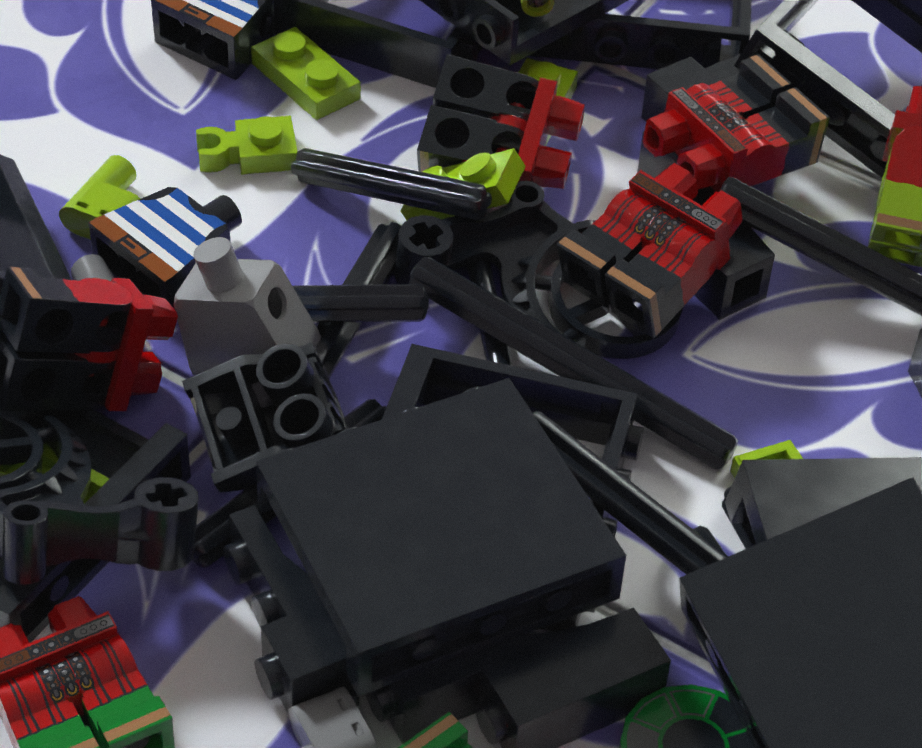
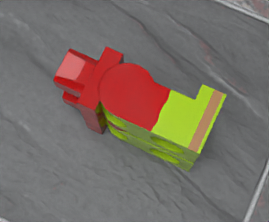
[867,86,922,267]

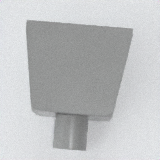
[174,237,321,375]

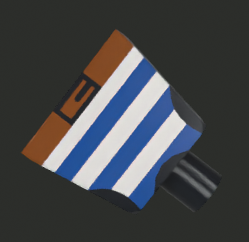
[151,0,275,80]
[89,187,242,309]

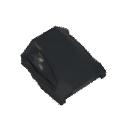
[182,343,348,492]

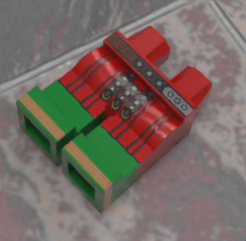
[0,596,175,748]

